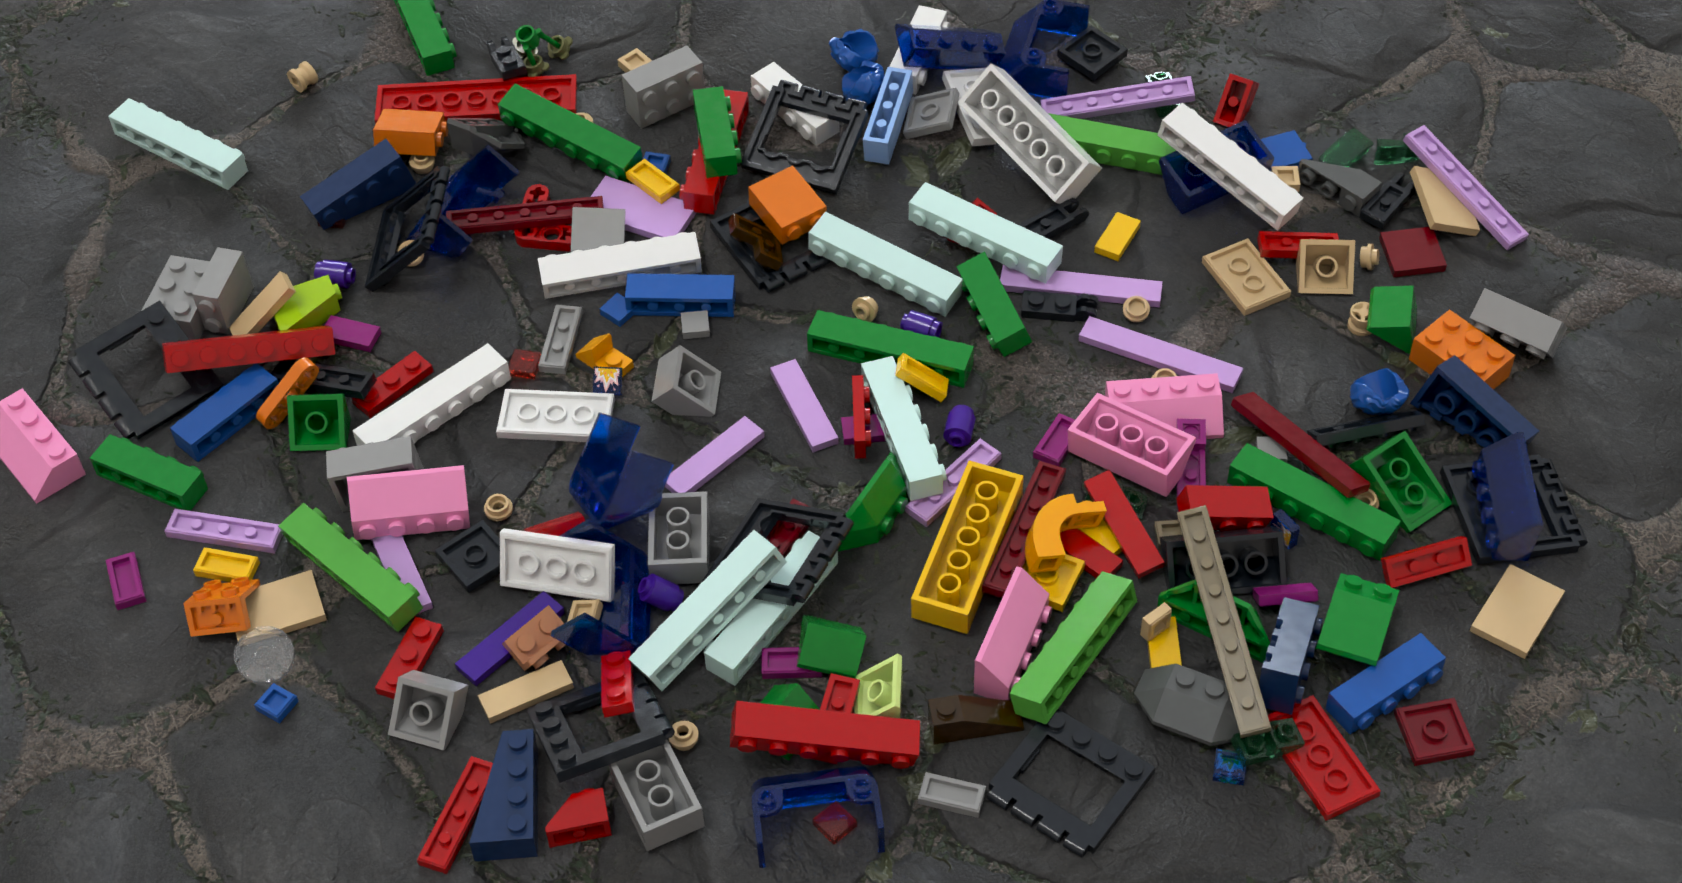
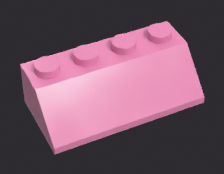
[1105,373,1224,439]
[0,388,86,504]
[1068,393,1196,497]
[347,465,470,540]
[974,566,1052,701]

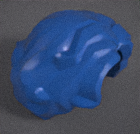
[829,29,879,72]
[842,61,885,105]
[1350,368,1409,415]

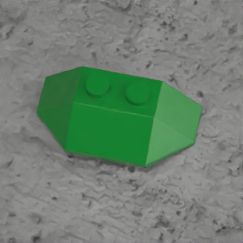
[838,452,908,552]
[1157,580,1270,663]

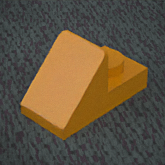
[575,333,634,381]

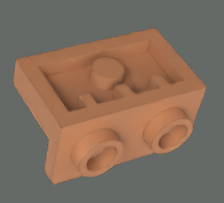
[502,605,575,671]

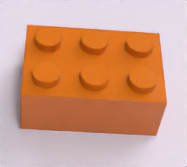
[1409,309,1515,390]

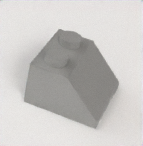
[651,345,721,417]
[388,670,469,750]

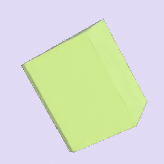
[854,654,902,718]

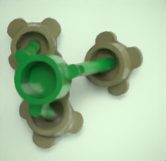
[512,25,573,77]

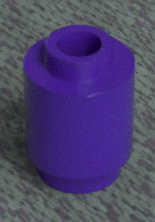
[314,259,356,289]
[900,310,943,337]
[943,405,976,447]
[638,574,684,611]

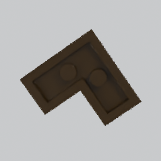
[728,213,783,271]

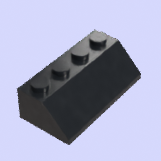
[1160,526,1287,595]

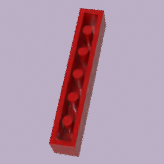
[679,90,749,215]
[162,325,335,373]
[730,701,920,769]

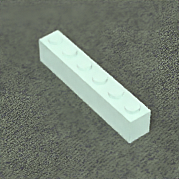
[108,98,248,190]
[908,182,1063,284]
[808,212,963,317]
[861,356,947,501]
[628,530,787,691]
[704,531,838,686]

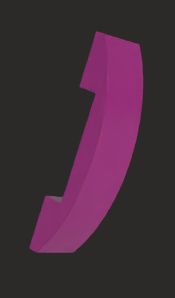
[1176,419,1206,512]

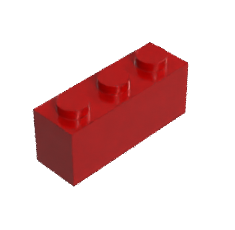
[1176,485,1274,531]

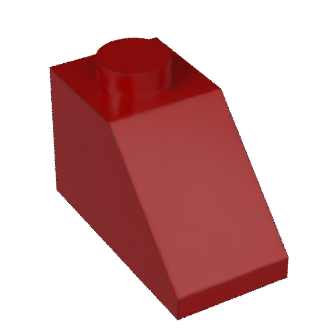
[1213,73,1259,130]
[545,788,612,848]

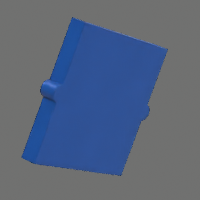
[1253,130,1313,172]

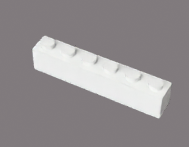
[1157,103,1303,231]
[538,232,702,299]
[352,343,511,446]

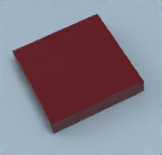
[1379,227,1447,278]
[1394,698,1476,766]

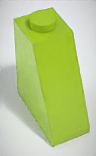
[273,275,342,331]

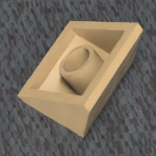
[1296,239,1355,294]

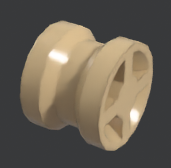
[287,61,318,92]
[1347,302,1371,336]

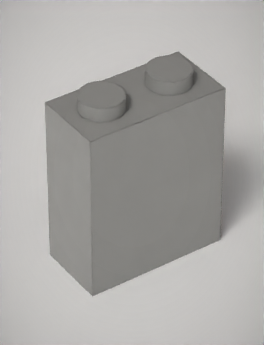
[192,247,254,334]

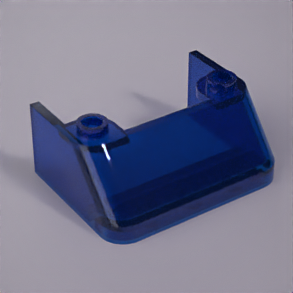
[998,0,1090,98]
[406,145,520,258]
[569,412,674,529]
[551,519,650,655]
[750,766,885,868]

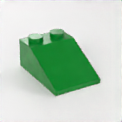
[1348,431,1452,533]
[1316,573,1399,666]

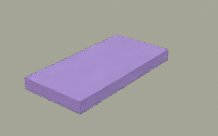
[591,176,697,239]

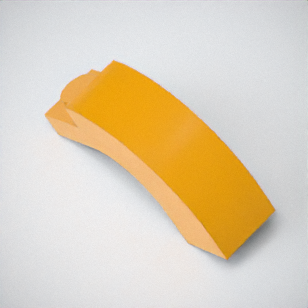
[1025,494,1107,573]

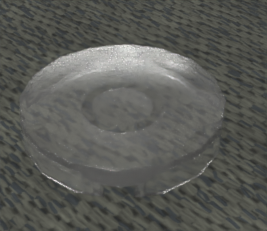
[234,626,295,685]

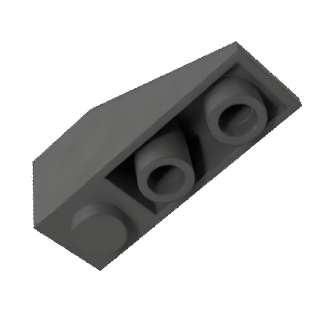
[1298,159,1382,217]

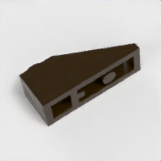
[928,695,1024,745]

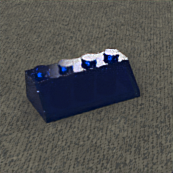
[894,23,1006,70]
[1159,120,1274,214]
[1472,432,1543,561]

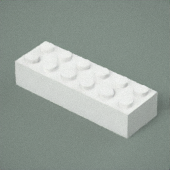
[958,63,1102,204]

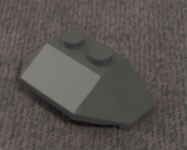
[447,118,525,159]
[1134,664,1250,746]

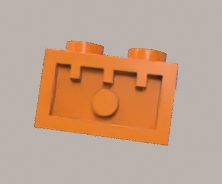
[183,576,260,637]

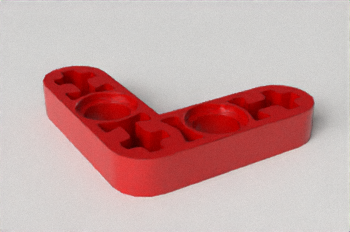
[514,184,572,252]

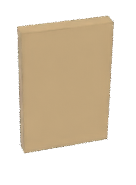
[1410,166,1480,236]
[1202,238,1291,316]
[1470,564,1565,659]
[236,570,327,648]

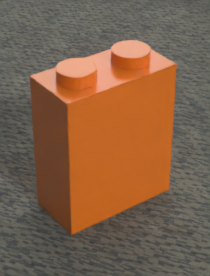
[373,109,448,156]
[748,166,827,245]

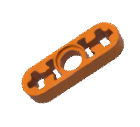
[256,357,319,429]

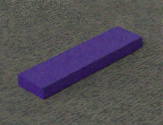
[455,591,565,686]

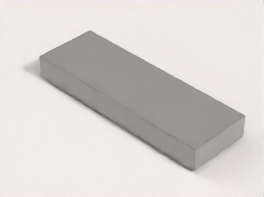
[538,305,583,375]

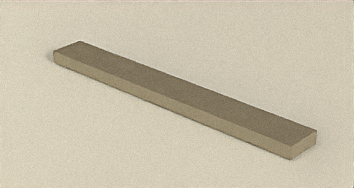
[1177,505,1271,738]

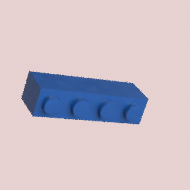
[625,273,736,317]
[170,363,279,462]
[1325,633,1446,734]

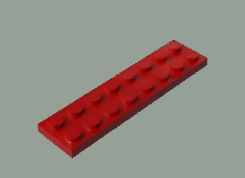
[374,74,577,124]

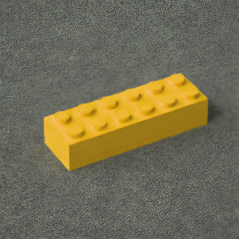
[911,460,1024,634]

